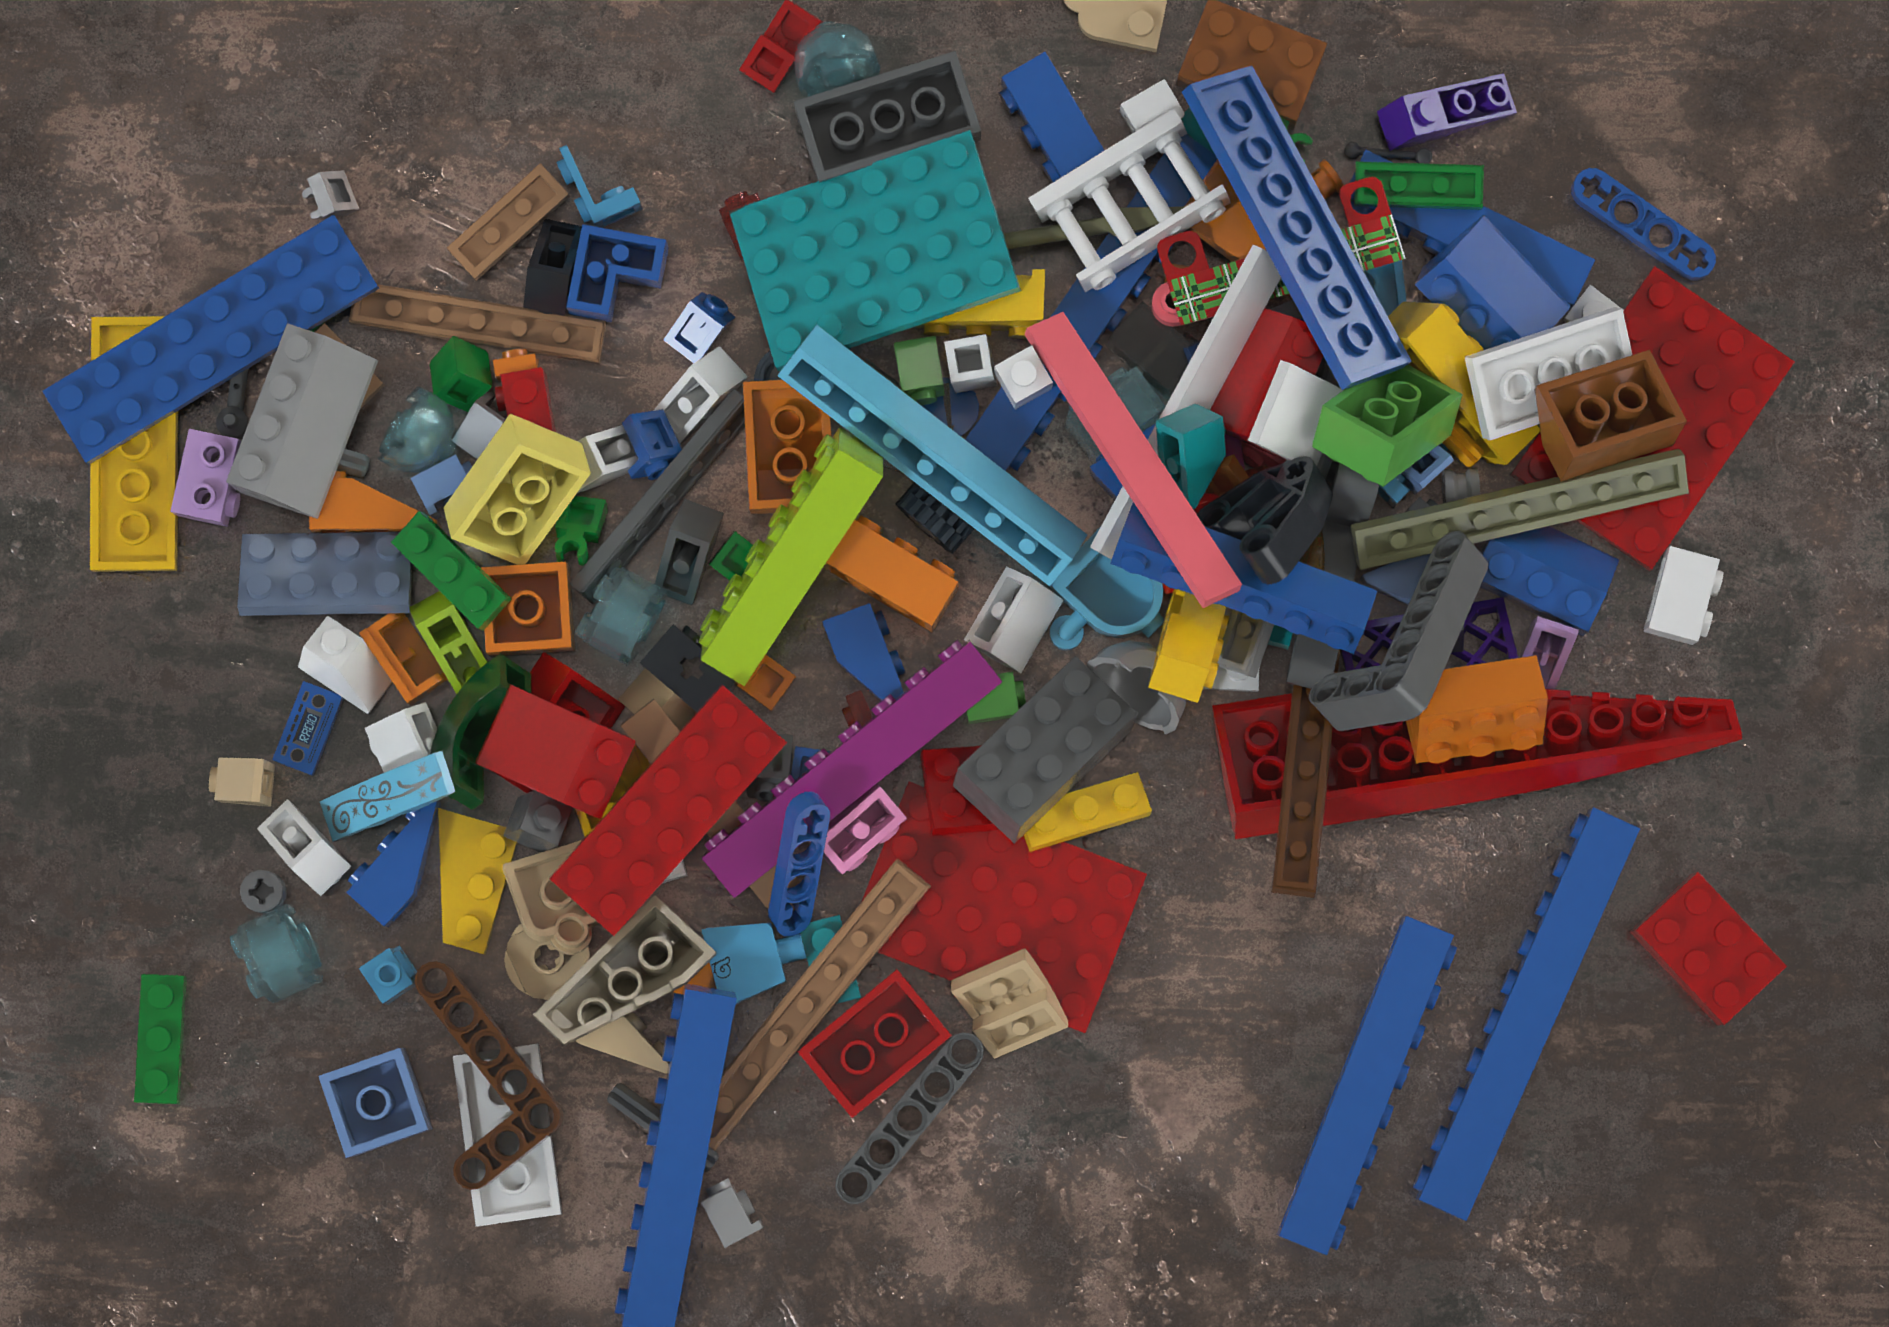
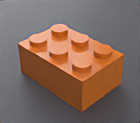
[823,515,958,633]
[1406,655,1548,763]

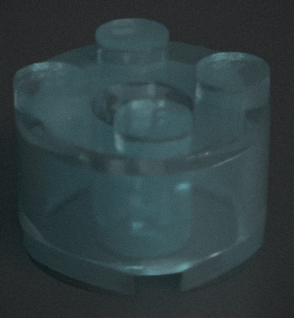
[575,567,668,666]
[230,904,323,1003]

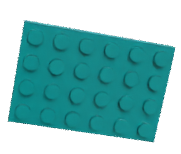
[729,130,1021,372]

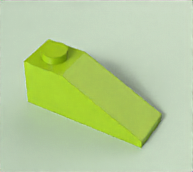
[410,591,488,694]

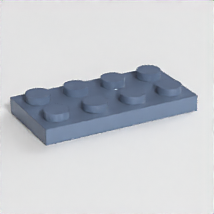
[237,532,412,616]

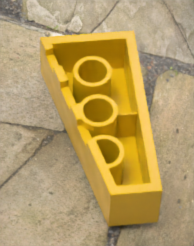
[1388,302,1540,465]

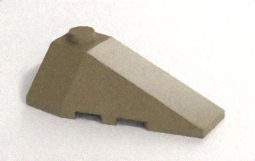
[533,895,717,1046]

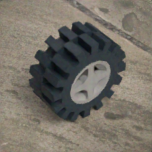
[895,482,975,554]

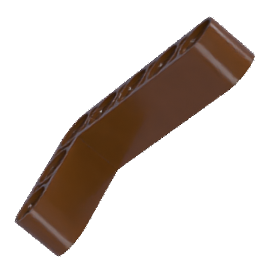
[415,961,563,1190]

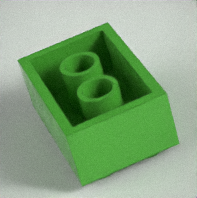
[1312,365,1463,487]

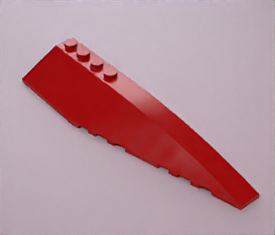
[1212,689,1743,840]

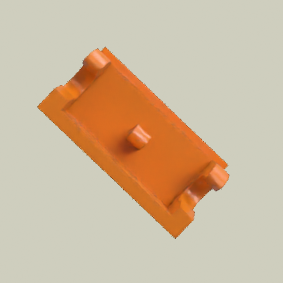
[359,613,448,706]

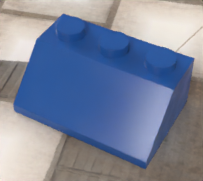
[1415,215,1571,350]
[1480,526,1619,636]

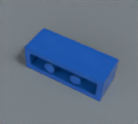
[998,52,1105,183]

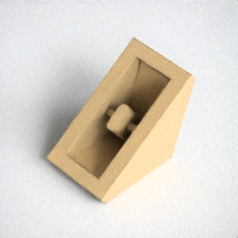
[618,669,696,731]

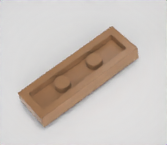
[447,163,570,281]

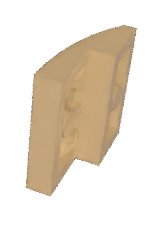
[951,948,1068,1059]

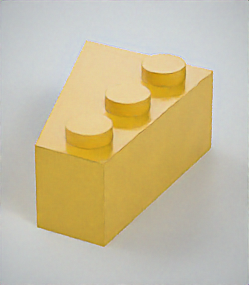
[915,269,1045,339]
[1148,589,1229,703]

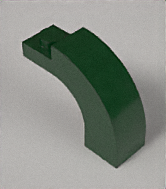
[430,653,531,810]

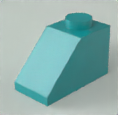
[1156,403,1226,509]

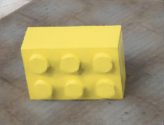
[443,414,591,565]

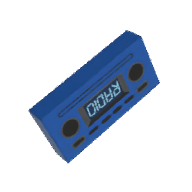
[272,681,344,776]

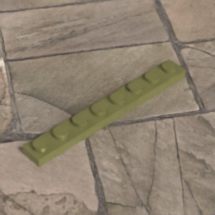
[1351,449,1689,570]

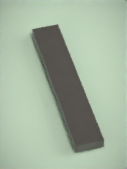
[569,388,745,604]

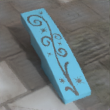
[320,751,455,842]

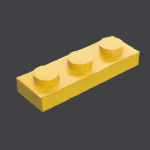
[1024,772,1152,852]

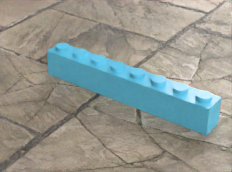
[777,325,1087,586]

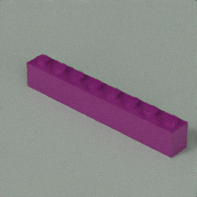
[702,639,1002,898]

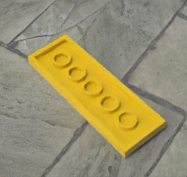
[90,316,178,572]

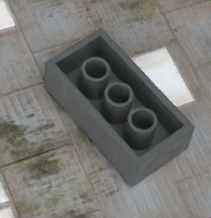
[793,51,981,183]
[953,656,1138,844]

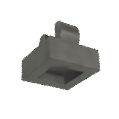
[302,170,359,219]

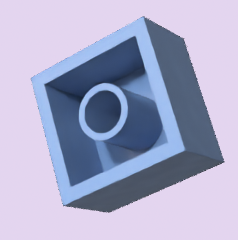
[318,1048,433,1158]

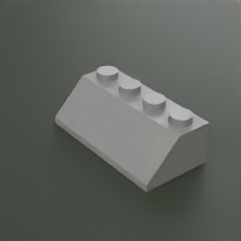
[226,323,378,519]

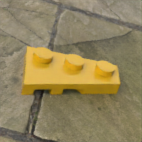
[438,808,518,955]

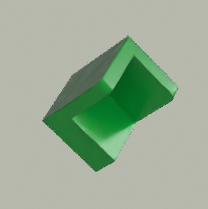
[430,336,492,412]

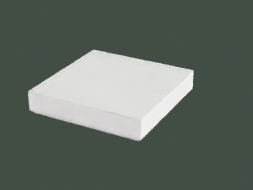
[1248,360,1343,466]

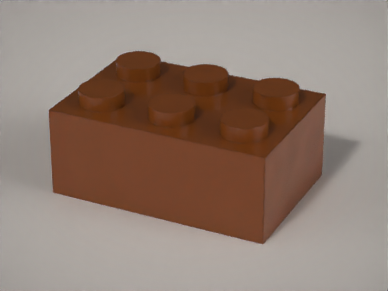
[1176,0,1327,130]

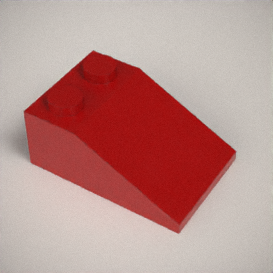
[475,684,636,819]

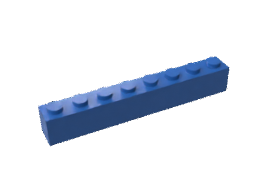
[1276,916,1457,1255]
[615,984,737,1327]

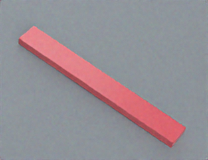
[1025,312,1242,608]

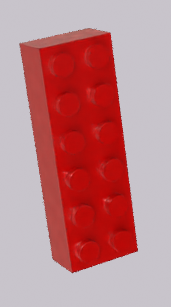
[549,685,787,936]

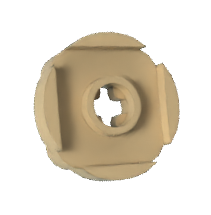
[504,924,591,1000]

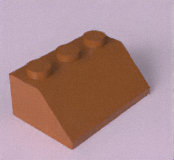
[1535,350,1687,481]

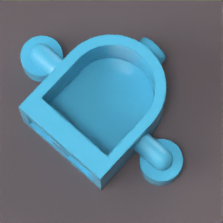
[1047,526,1164,650]

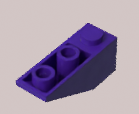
[1377,73,1517,151]

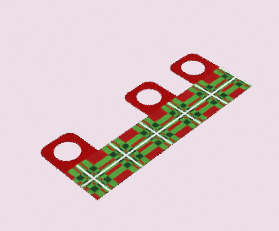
[1157,177,1406,325]

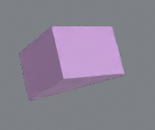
[1519,616,1579,690]

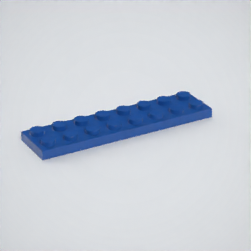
[1182,65,1412,390]
[42,215,380,465]

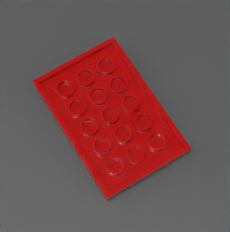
[1510,266,1795,571]
[861,781,1147,1033]

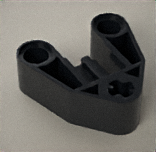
[1197,456,1333,585]

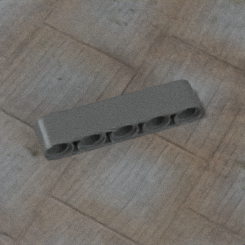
[835,1032,984,1204]

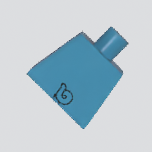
[702,923,807,1005]

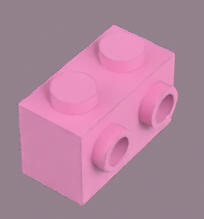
[809,784,907,875]

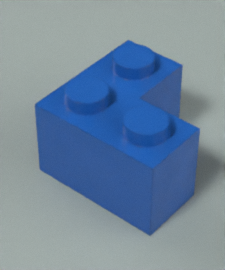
[566,224,669,322]

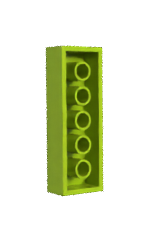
[698,427,883,686]

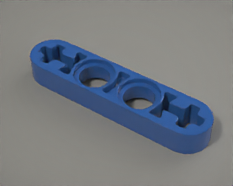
[1571,168,1716,281]
[768,792,830,937]

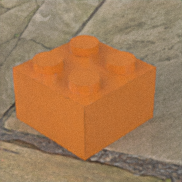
[481,562,575,657]

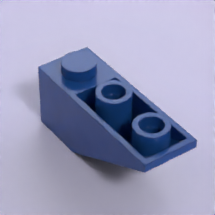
[822,603,905,701]
[346,800,441,928]

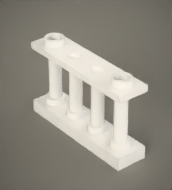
[1028,108,1231,292]

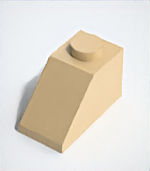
[209,758,275,807]

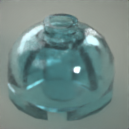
[794,21,880,97]
[378,386,456,473]

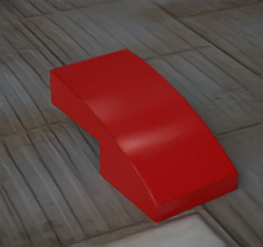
[739,0,824,93]

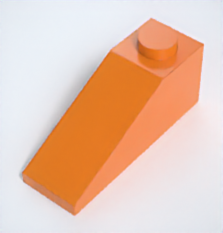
[309,471,441,533]

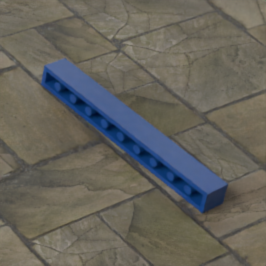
[965,135,1217,472]
[1413,807,1641,1221]

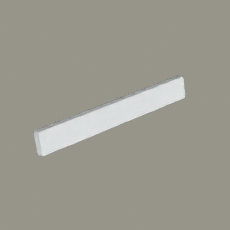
[1090,245,1281,560]

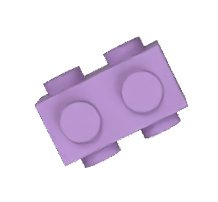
[170,429,241,527]

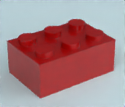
[1629,872,1787,1026]
[797,969,952,1118]

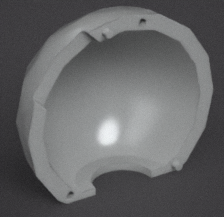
[1086,640,1186,734]

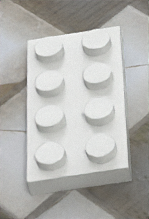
[1464,307,1632,440]
[453,1044,562,1227]

